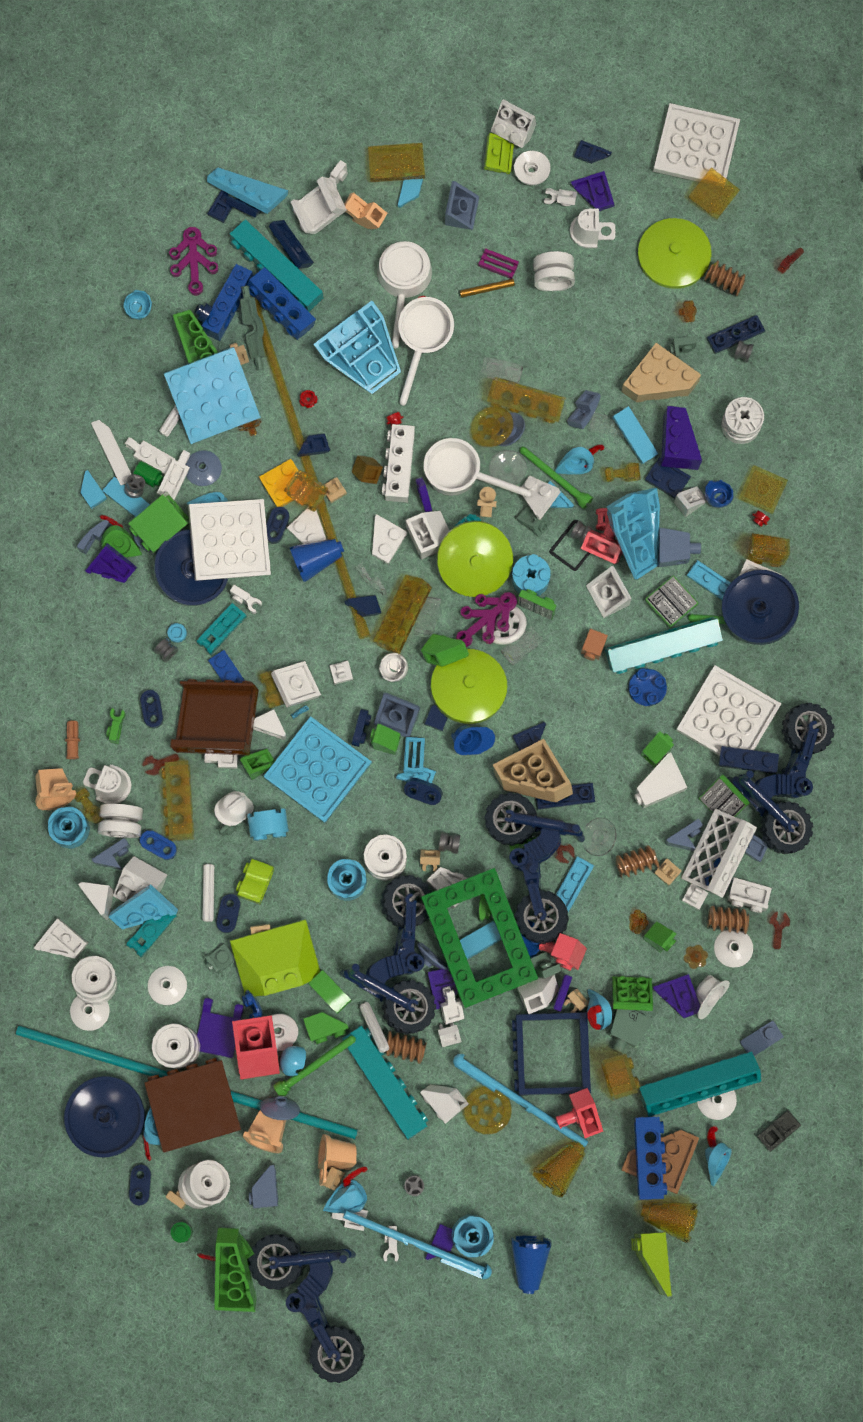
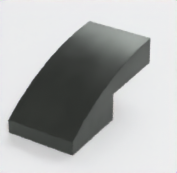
[757,1110,801,1152]

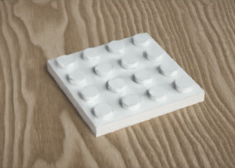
[653,103,740,187]
[188,499,271,581]
[676,665,781,756]

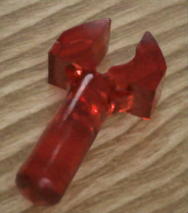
[777,248,804,274]
[143,754,179,776]
[556,844,575,864]
[769,911,790,949]

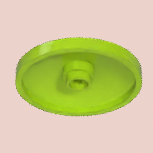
[638,218,711,289]
[437,521,513,597]
[430,649,507,724]

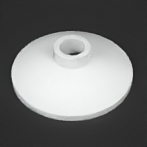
[514,151,550,185]
[714,929,753,968]
[148,966,187,1005]
[70,996,110,1031]
[272,1014,298,1051]
[697,1090,737,1120]

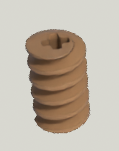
[704,260,745,296]
[616,845,659,880]
[707,906,749,934]
[386,1031,427,1064]

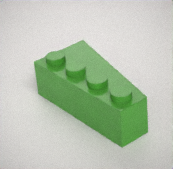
[173,310,218,364]
[214,1228,257,1312]

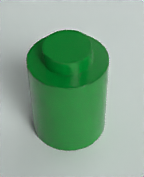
[133,461,163,488]
[171,1222,193,1243]

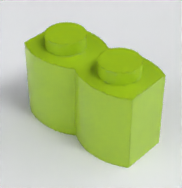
[236,859,274,905]

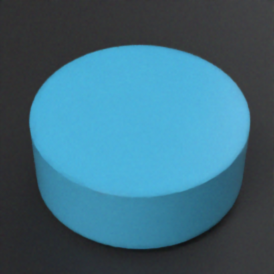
[167,623,187,643]

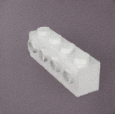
[382,424,415,503]

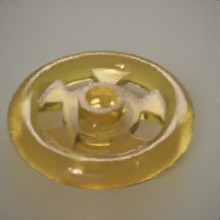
[471,406,513,447]
[464,1086,512,1134]

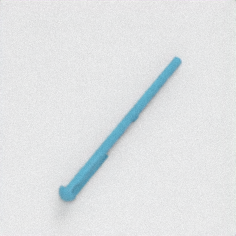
[453,1054,588,1148]
[343,1210,492,1279]

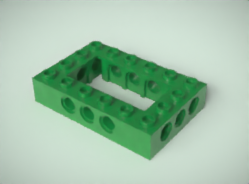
[421,868,538,1008]

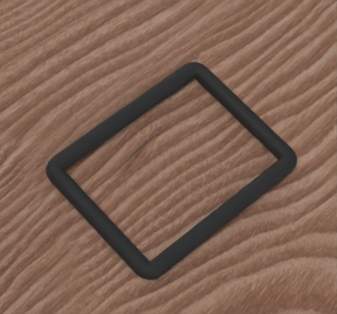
[549,520,590,571]

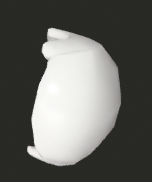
[379,653,408,682]

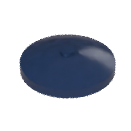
[153,530,228,606]
[722,570,799,645]
[64,1076,145,1158]

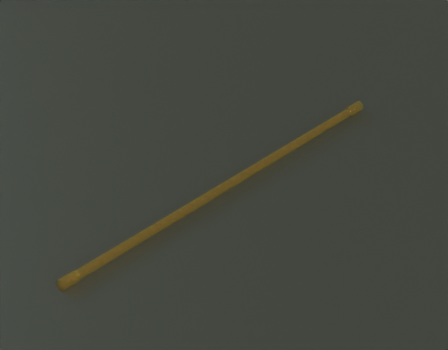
[251,296,371,639]

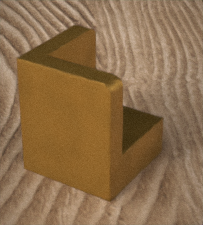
[352,455,383,484]

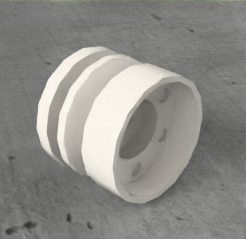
[721,397,764,444]

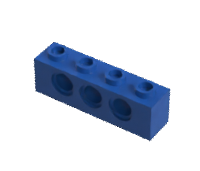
[202,264,253,341]
[247,267,316,340]
[634,1117,667,1200]

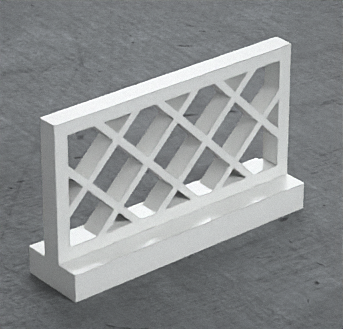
[682,809,757,898]

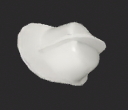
[214,791,254,826]
[696,975,730,1019]

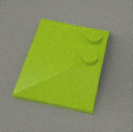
[230,919,320,996]

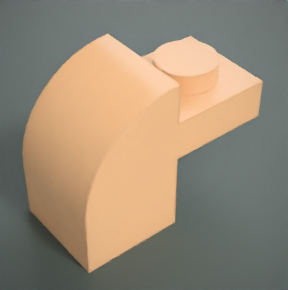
[344,193,388,229]

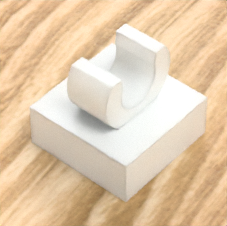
[330,661,353,685]
[682,883,708,910]
[438,1022,461,1047]

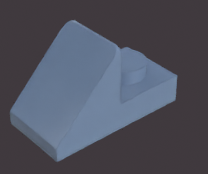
[665,819,703,851]
[745,835,768,862]
[92,838,131,870]
[739,1021,784,1056]

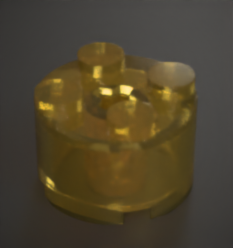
[283,470,328,512]

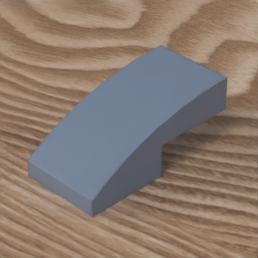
[567,390,601,429]
[77,520,111,555]

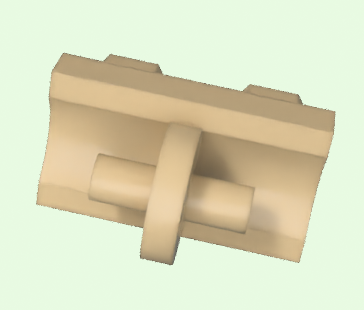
[477,487,497,517]

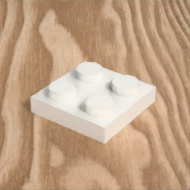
[271,661,321,707]

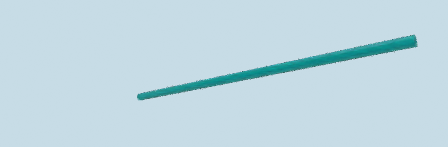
[16,1025,358,1139]

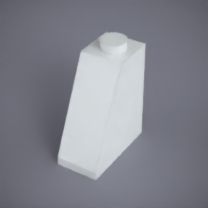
[634,753,687,809]

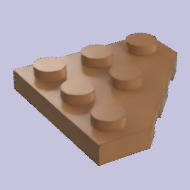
[621,1130,699,1194]

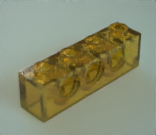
[487,377,566,423]
[373,575,432,654]
[162,760,194,841]

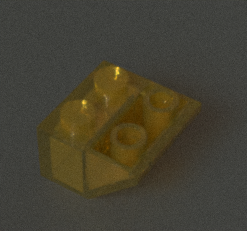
[747,533,790,567]

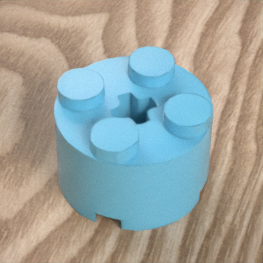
[512,554,550,596]
[48,807,90,849]
[247,809,289,841]
[327,859,367,901]
[451,1214,494,1258]

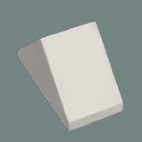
[674,486,707,517]
[253,710,287,740]

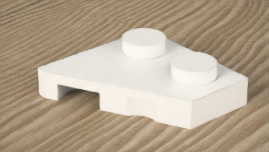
[372,514,408,565]

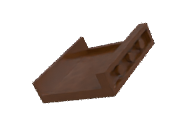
[170,679,259,755]
[144,1058,241,1153]

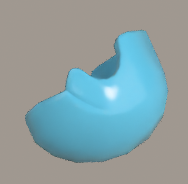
[123,290,152,320]
[279,1046,306,1076]

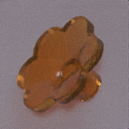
[679,300,697,323]
[239,419,262,436]
[629,909,648,934]
[684,945,708,969]

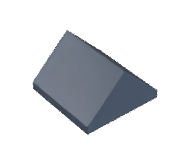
[445,181,479,230]
[374,692,420,737]

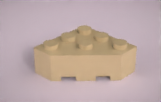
[621,343,701,402]
[493,739,573,803]

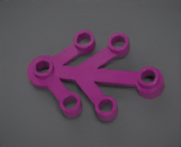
[169,227,219,296]
[456,592,517,647]

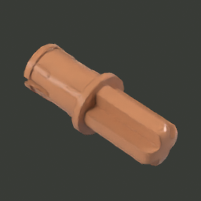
[65,721,80,759]

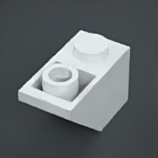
[517,975,559,1014]
[420,1084,469,1124]

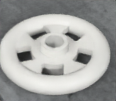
[482,607,527,645]

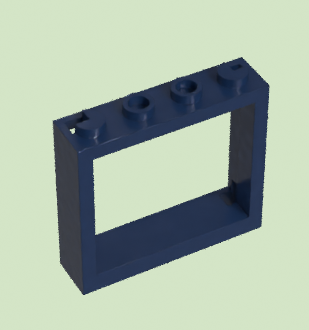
[512,1012,591,1096]

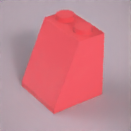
[232,1015,280,1080]

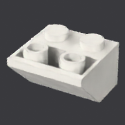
[491,99,536,148]
[406,511,450,560]
[113,856,167,902]

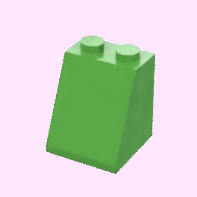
[128,492,189,553]

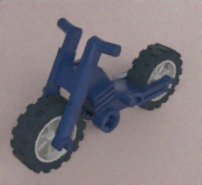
[727,703,835,854]
[485,792,585,944]
[339,875,436,1034]
[248,1234,365,1383]

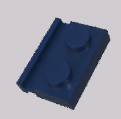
[645,457,691,499]

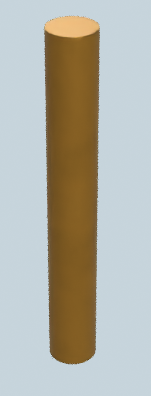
[460,279,515,298]

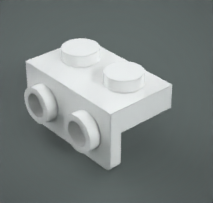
[727,877,772,913]

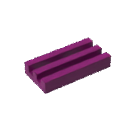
[478,248,519,279]

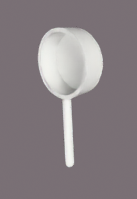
[377,241,432,349]
[398,297,454,406]
[424,438,532,497]

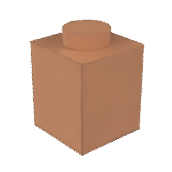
[581,629,608,661]

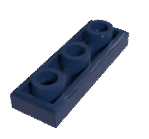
[707,315,765,354]
[536,783,595,810]

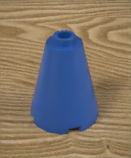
[289,539,344,582]
[511,1235,552,1294]

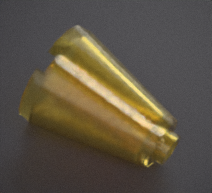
[532,1141,585,1198]
[641,1201,698,1243]

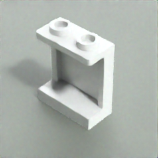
[291,177,347,234]

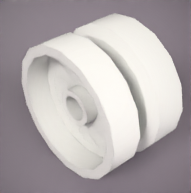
[533,251,575,291]
[98,804,143,838]
[364,834,407,881]
[72,956,117,1005]
[152,1024,200,1069]
[178,1160,230,1209]

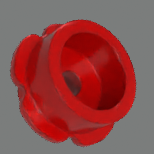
[299,390,318,408]
[386,412,404,427]
[752,510,770,527]

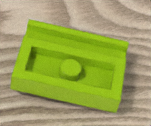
[484,133,514,174]

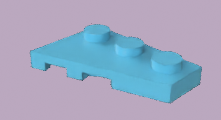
[109,884,178,930]

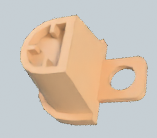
[35,768,76,811]
[243,1110,286,1153]
[318,1134,357,1186]

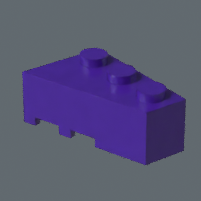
[661,406,702,470]

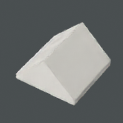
[586,566,632,618]
[78,882,114,920]

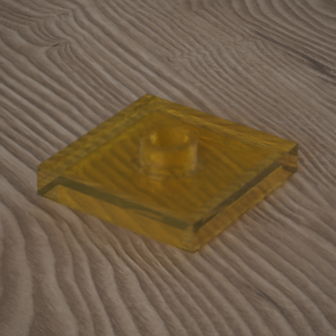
[738,465,788,514]

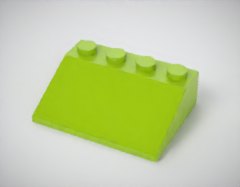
[631,1232,672,1297]

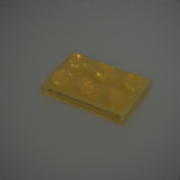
[368,143,425,182]

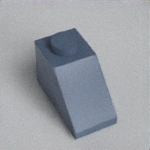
[249,1165,279,1208]

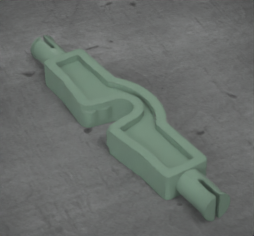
[240,286,265,370]

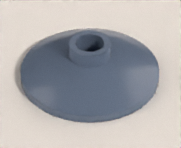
[491,413,525,446]
[186,451,222,486]
[417,942,448,970]
[260,1096,300,1120]

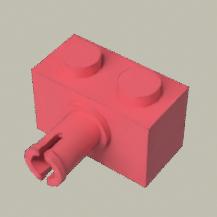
[581,521,622,564]
[539,933,587,971]
[555,1088,603,1138]

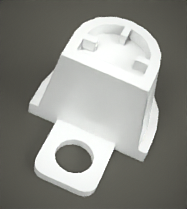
[570,209,615,248]
[83,764,132,804]

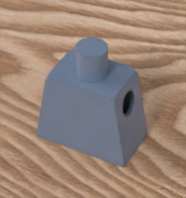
[658,528,701,567]

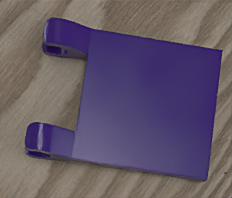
[197,998,244,1058]

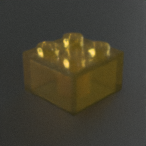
[601,1054,640,1101]

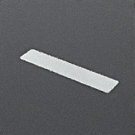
[91,420,132,485]

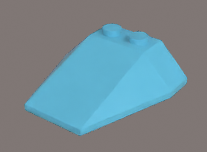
[313,301,401,394]
[607,488,660,579]

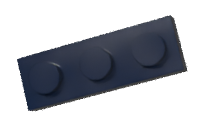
[269,220,314,269]
[718,746,779,774]

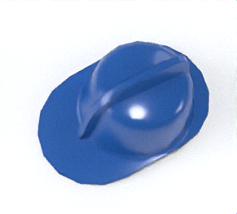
[451,725,495,755]

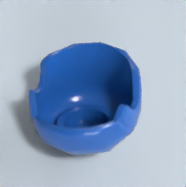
[705,480,733,508]

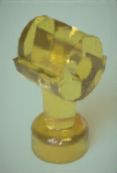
[605,463,641,482]
[259,671,284,709]
[74,788,102,824]

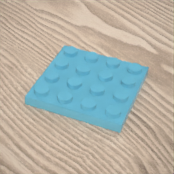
[163,347,261,444]
[263,716,372,823]

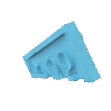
[207,168,288,214]

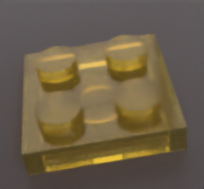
[688,167,740,220]

